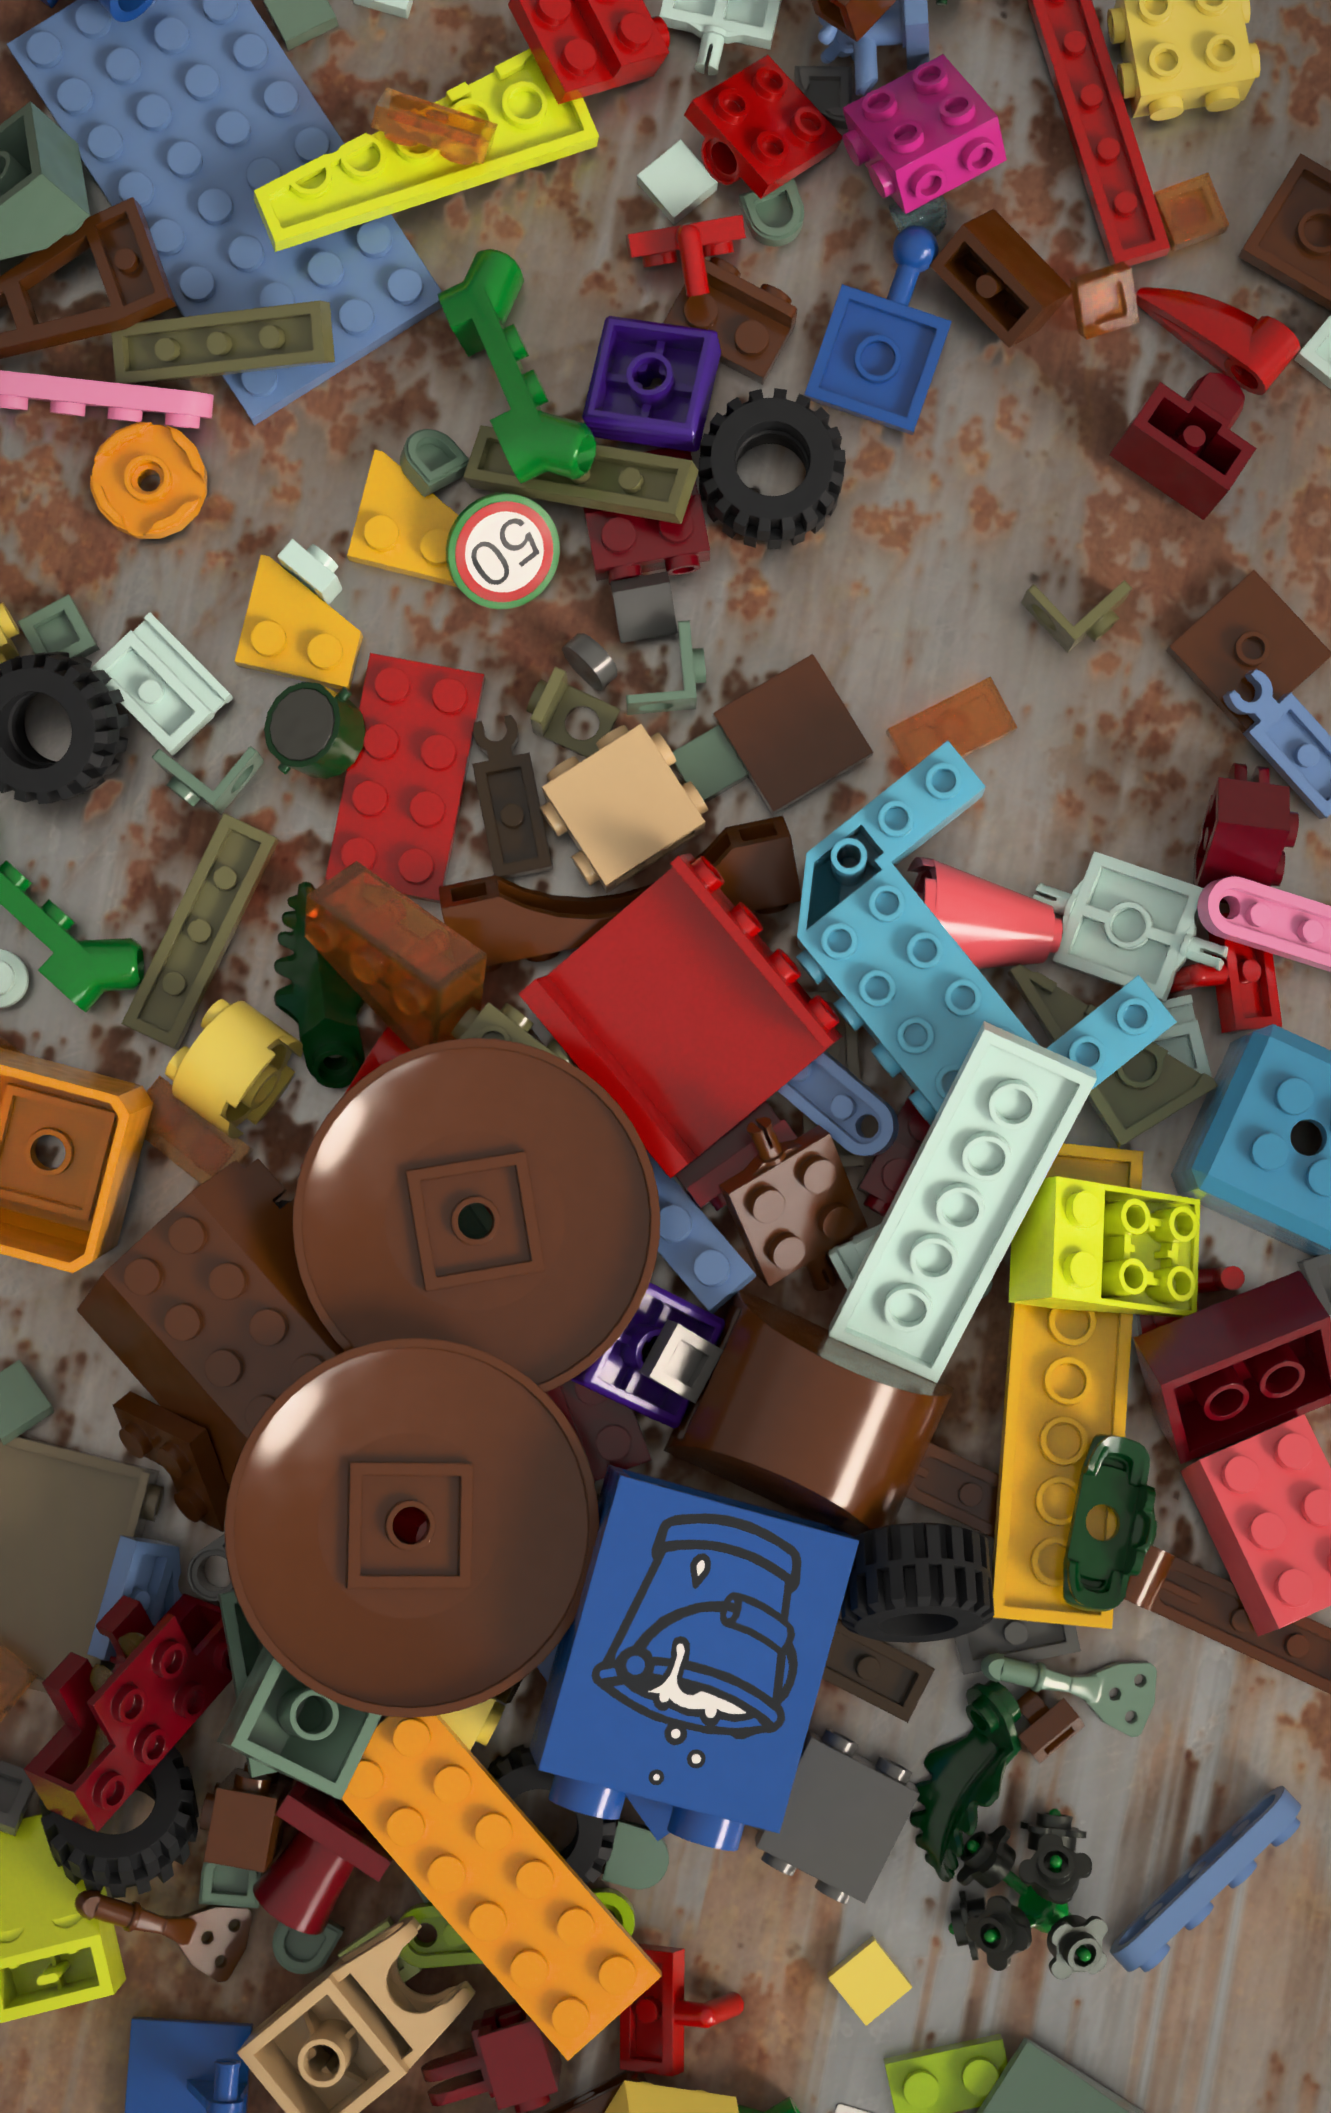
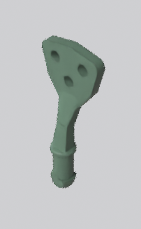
[980,1653,1157,1737]

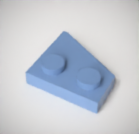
[87,1535,182,1661]

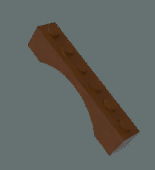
[439,816,802,974]

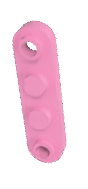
[0,370,214,429]
[1197,876,1331,972]

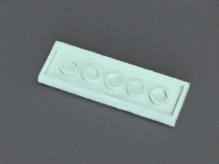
[828,1021,1097,1383]

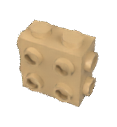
[539,724,708,893]

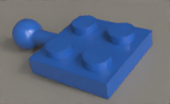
[804,226,952,435]

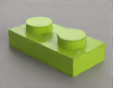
[883,2034,1008,2113]

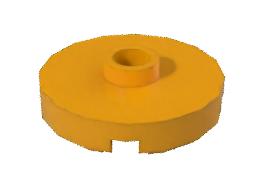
[90,422,207,539]

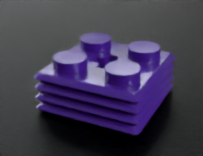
[582,316,721,452]
[571,1283,725,1428]

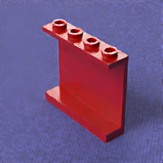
[518,853,843,1179]

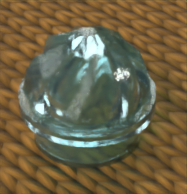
[889,195,948,237]

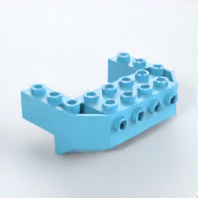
[796,740,1177,1125]

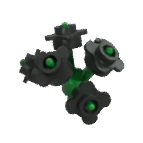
[948,1808,1108,1980]

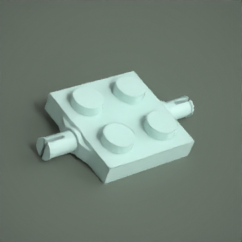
[659,0,782,75]
[1033,851,1228,1002]

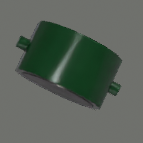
[264,682,366,779]

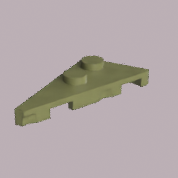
[1008,964,1218,1148]

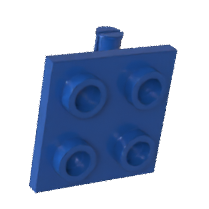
[125,2016,253,2113]

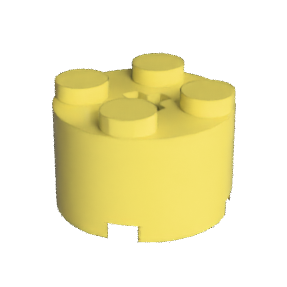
[165,999,303,1139]

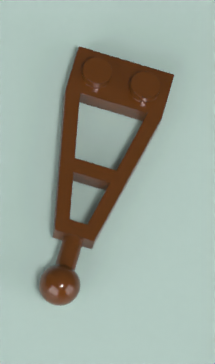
[0,197,177,359]

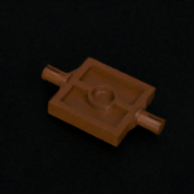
[719,1117,868,1291]

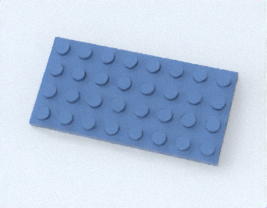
[7,0,442,426]

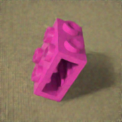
[842,54,1007,214]

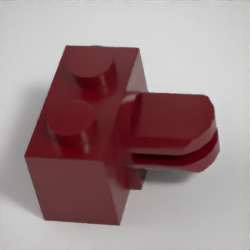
[1109,372,1257,520]
[1194,763,1299,904]
[421,2001,562,2113]

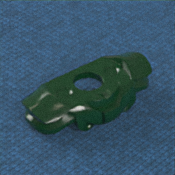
[1063,1434,1157,1612]

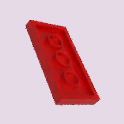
[325,653,485,903]

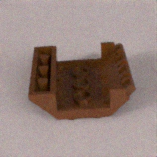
[77,1159,344,1485]

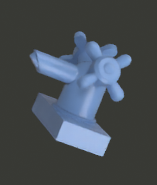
[818,0,930,96]

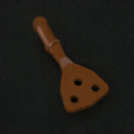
[74,1889,252,1982]

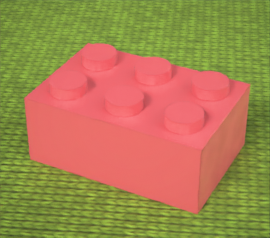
[1180,1414,1331,1636]

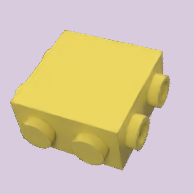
[1107,0,1260,121]

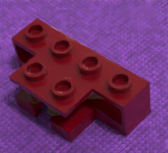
[24,1593,233,1833]

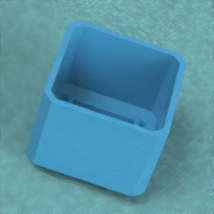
[1171,1024,1331,1256]

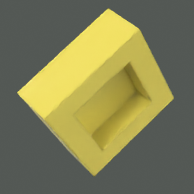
[827,1936,913,2026]

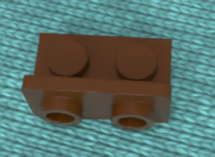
[663,257,797,385]

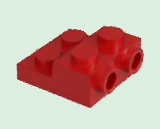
[508,0,670,104]

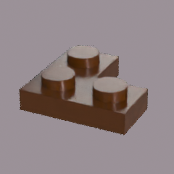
[113,1391,229,1532]

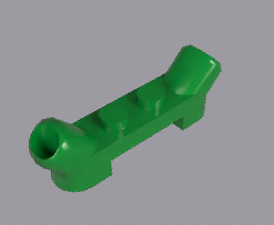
[437,249,596,484]
[0,860,144,1012]

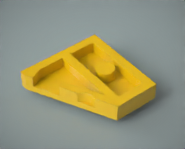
[347,450,459,587]
[234,554,363,691]

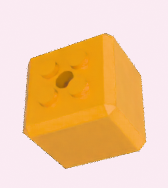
[0,1047,153,1273]

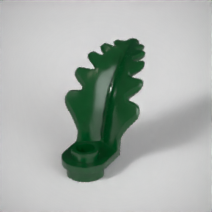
[274,882,376,1088]
[910,1680,1022,1882]

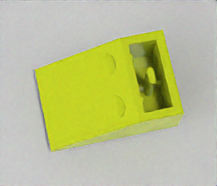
[1009,1176,1200,1318]
[0,1813,126,2023]

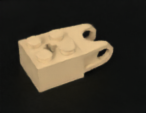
[237,1916,476,2113]

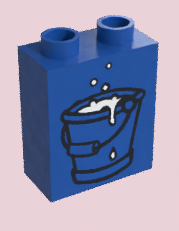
[529,1465,859,1851]

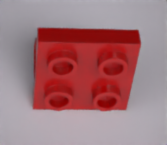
[684,55,843,199]

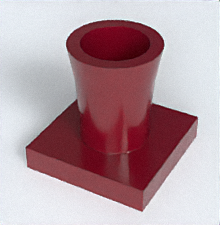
[253,1781,393,1935]

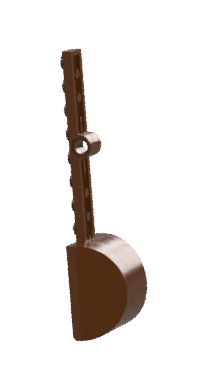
[663,1290,1331,1694]

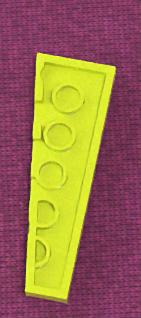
[254,48,599,252]

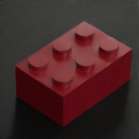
[1133,1270,1331,1464]

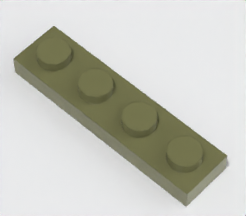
[111,300,335,385]
[463,425,698,524]
[121,813,279,1051]

